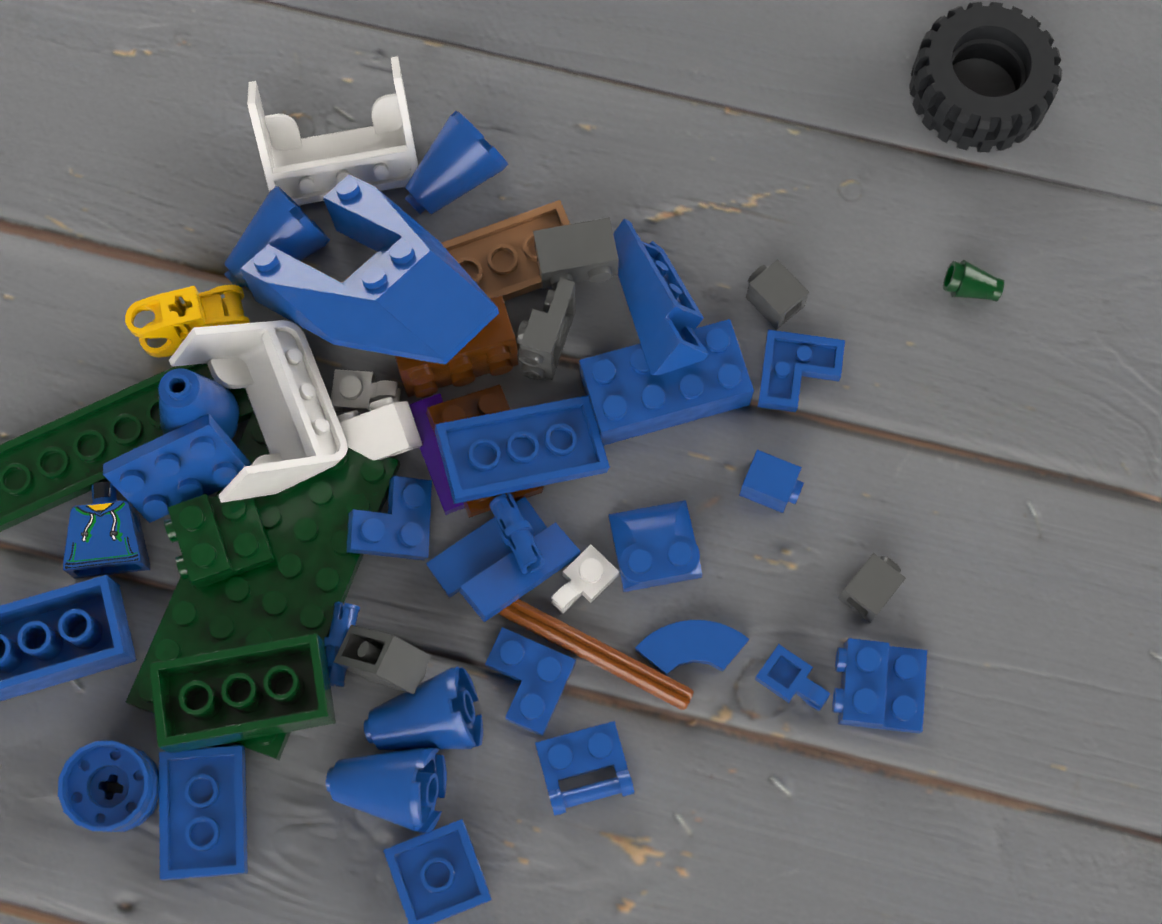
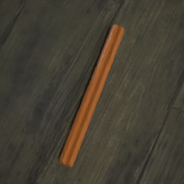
[497,599,694,710]

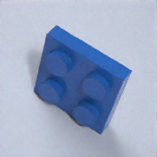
[383,819,492,924]

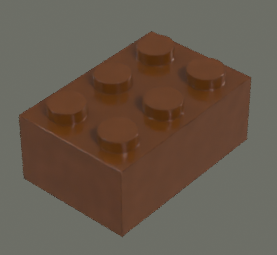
[395,295,519,398]

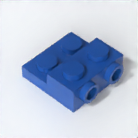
[832,638,927,734]

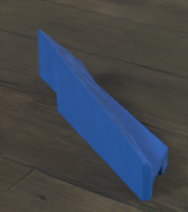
[613,219,709,375]

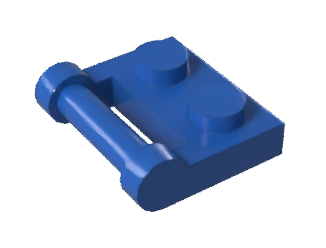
[535,721,635,816]

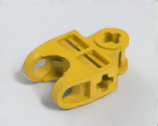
[125,285,250,358]

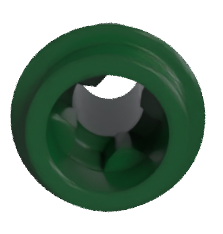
[943,260,1004,302]

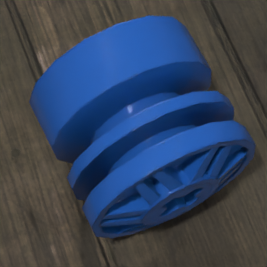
[58,741,159,832]

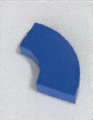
[635,620,749,676]

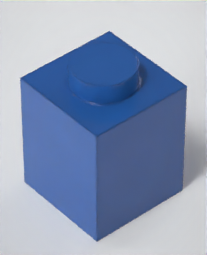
[739,450,804,513]

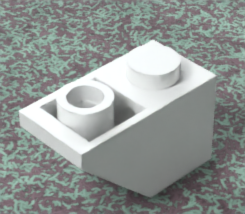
[337,397,423,461]

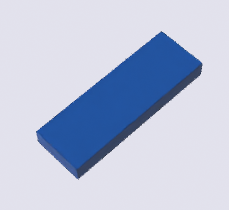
[426,496,547,598]
[460,522,580,622]

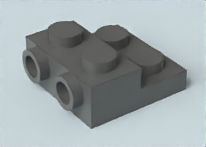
[516,278,576,380]

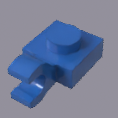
[755,644,830,711]

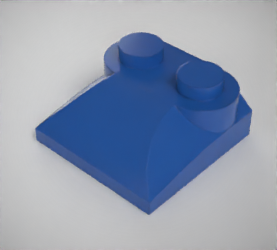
[608,500,703,592]

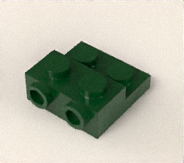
[164,494,275,589]

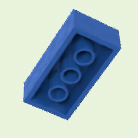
[579,319,754,446]
[0,575,137,701]

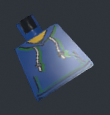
[63,482,150,578]

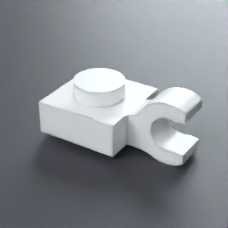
[331,369,401,413]
[551,544,620,614]

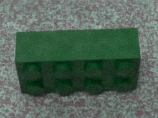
[149,633,336,753]

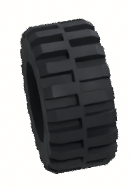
[909,2,1062,152]

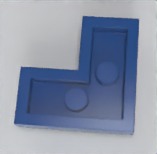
[757,329,845,412]
[347,476,432,561]
[485,627,576,736]

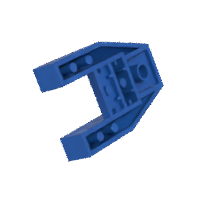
[240,174,499,365]

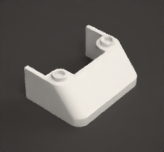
[247,56,418,205]
[169,320,348,503]

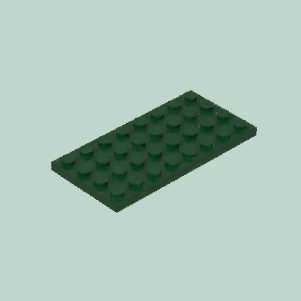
[125,413,401,760]

